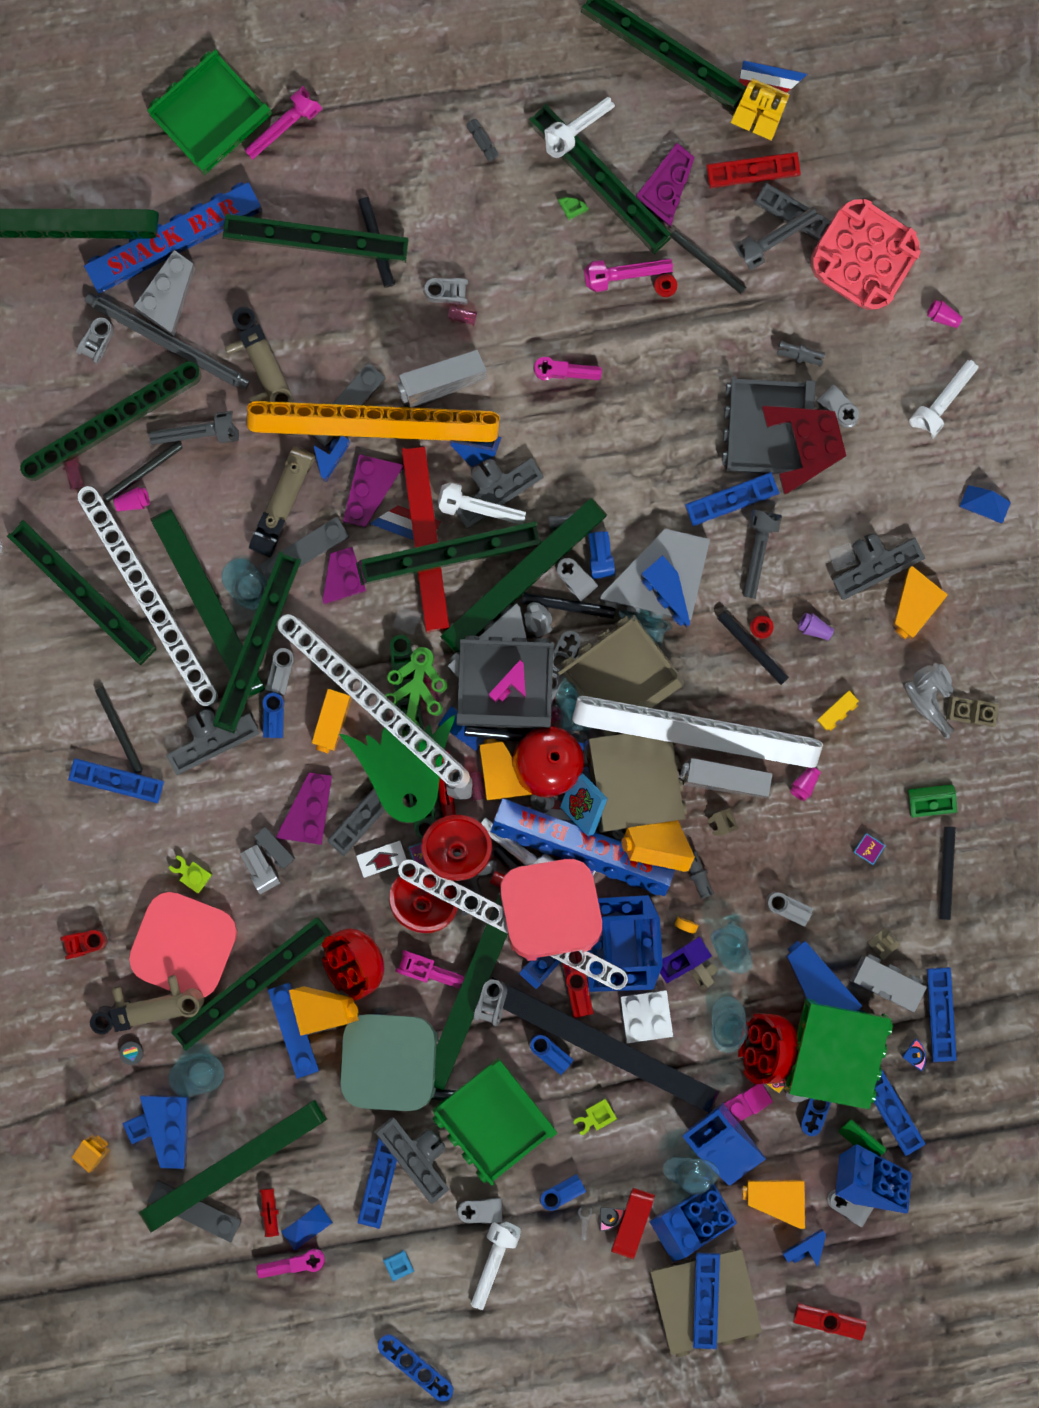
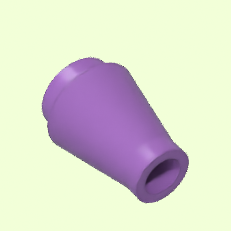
[798,613,834,641]

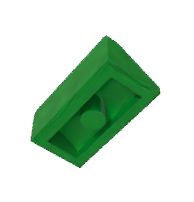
[908,785,957,818]
[838,1119,886,1156]

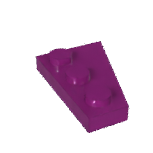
[635,143,695,227]
[343,454,404,528]
[276,773,332,845]

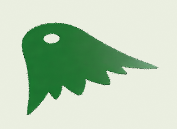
[339,715,456,823]

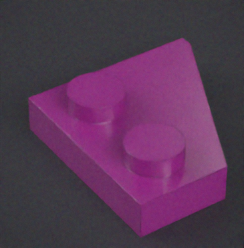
[323,547,367,605]

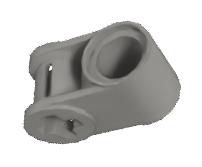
[424,278,468,305]
[76,318,114,364]
[816,385,859,428]
[557,558,598,602]
[474,980,508,1026]
[827,1189,873,1227]
[457,1198,503,1223]

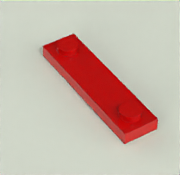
[706,152,801,189]

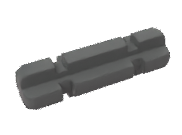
[466,119,499,162]

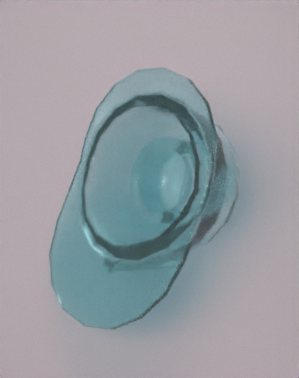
[222,559,268,610]
[619,609,673,647]
[556,682,591,734]
[711,921,753,974]
[712,996,748,1053]
[169,1054,224,1096]
[663,1157,719,1195]

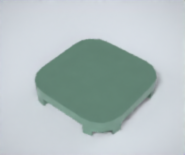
[341,1014,438,1111]

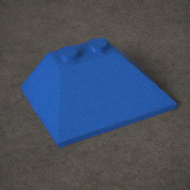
[588,895,663,992]

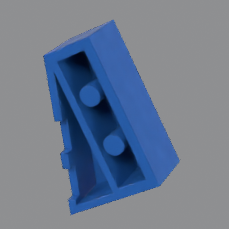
[140,1095,189,1169]

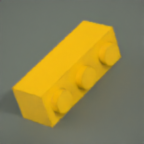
[816,691,859,731]

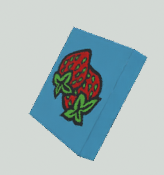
[560,773,608,836]

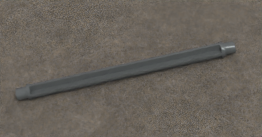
[85,293,250,390]

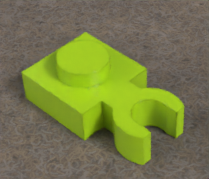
[169,856,212,894]
[573,1098,617,1135]

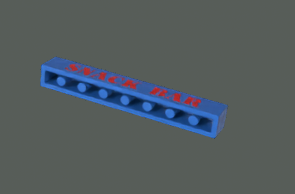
[84,182,263,294]
[490,798,675,897]

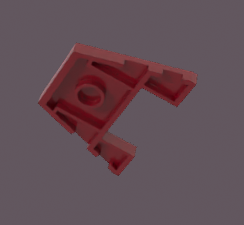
[762,406,847,495]

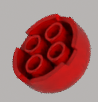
[512,726,584,798]
[321,928,385,1001]
[738,1014,798,1084]

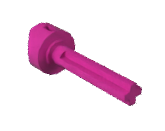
[244,86,323,160]
[584,259,673,292]

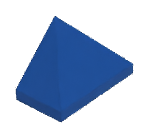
[451,437,501,467]
[959,485,1011,524]
[281,1204,333,1250]

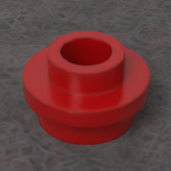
[654,274,678,297]
[750,616,774,639]

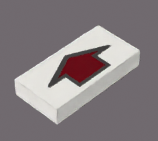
[356,841,407,878]

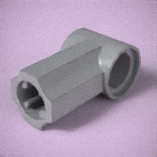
[265,648,295,695]
[240,845,281,895]
[766,892,813,927]

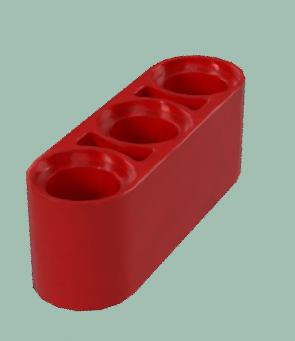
[611,1187,655,1259]

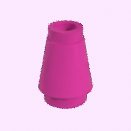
[927,300,963,329]
[114,487,150,512]
[790,767,821,801]

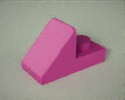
[488,660,526,703]
[724,1084,773,1123]

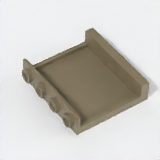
[558,615,684,736]
[584,734,687,833]
[650,1247,762,1357]

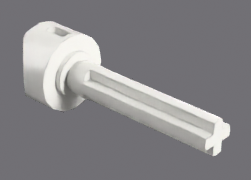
[544,97,615,158]
[909,360,979,439]
[437,483,526,525]
[481,818,555,866]
[471,1222,521,1310]

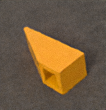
[72,1135,110,1173]

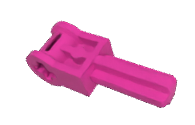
[534,357,602,381]
[395,949,464,989]
[256,1249,325,1279]

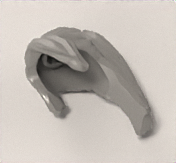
[904,663,954,739]

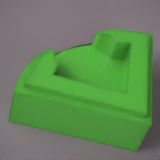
[558,197,589,221]

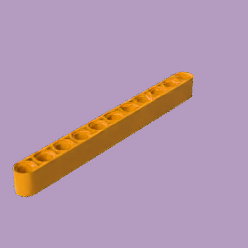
[246,401,500,442]

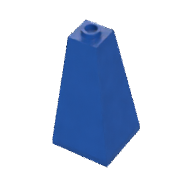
[786,941,862,1011]

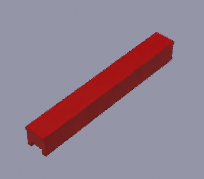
[402,447,449,633]

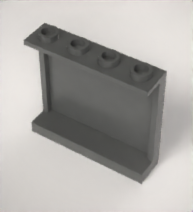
[722,376,815,474]
[457,636,554,728]

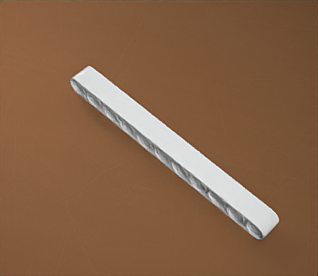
[78,486,218,707]
[278,614,470,788]
[572,696,823,768]
[398,860,628,990]

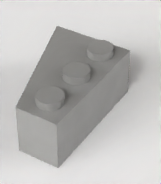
[134,250,196,337]
[849,954,927,1013]

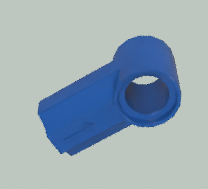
[589,531,615,579]
[263,692,285,738]
[529,1034,573,1075]
[540,1174,586,1211]

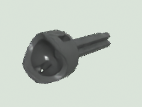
[735,207,819,271]
[149,411,239,445]
[743,509,782,599]

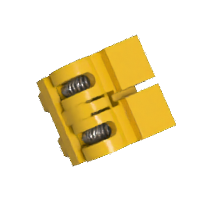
[731,78,790,141]

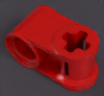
[60,930,107,960]

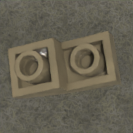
[946,697,999,727]

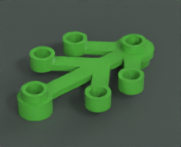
[385,647,447,736]

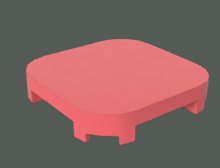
[811,199,921,310]
[500,859,602,961]
[129,892,238,997]

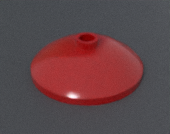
[422,815,492,881]
[389,869,458,933]

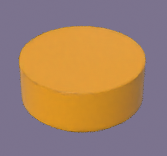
[674,917,699,934]

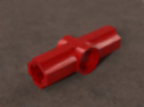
[562,951,594,1018]
[793,1303,867,1341]

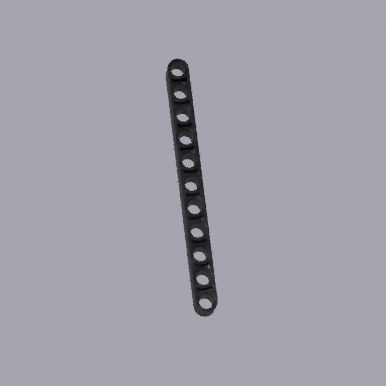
[490,977,719,1113]

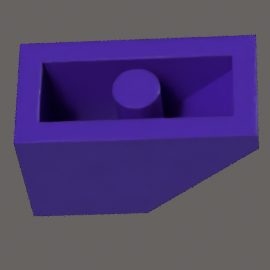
[660,937,712,984]

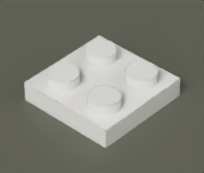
[620,990,673,1043]

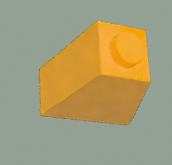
[893,566,948,640]
[312,689,352,754]
[480,739,533,801]
[622,820,695,872]
[289,986,359,1036]
[742,1180,805,1229]

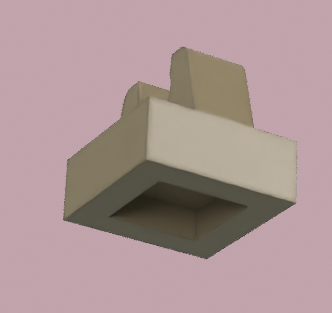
[708,808,739,836]
[867,927,900,960]
[688,963,719,990]

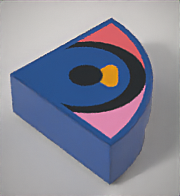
[902,1038,926,1071]

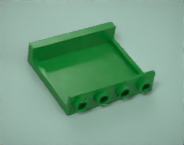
[147,49,272,176]
[784,998,893,1110]
[432,1058,557,1186]

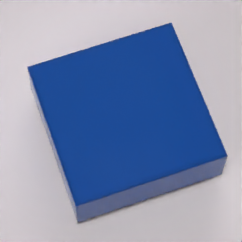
[122,1113,151,1144]

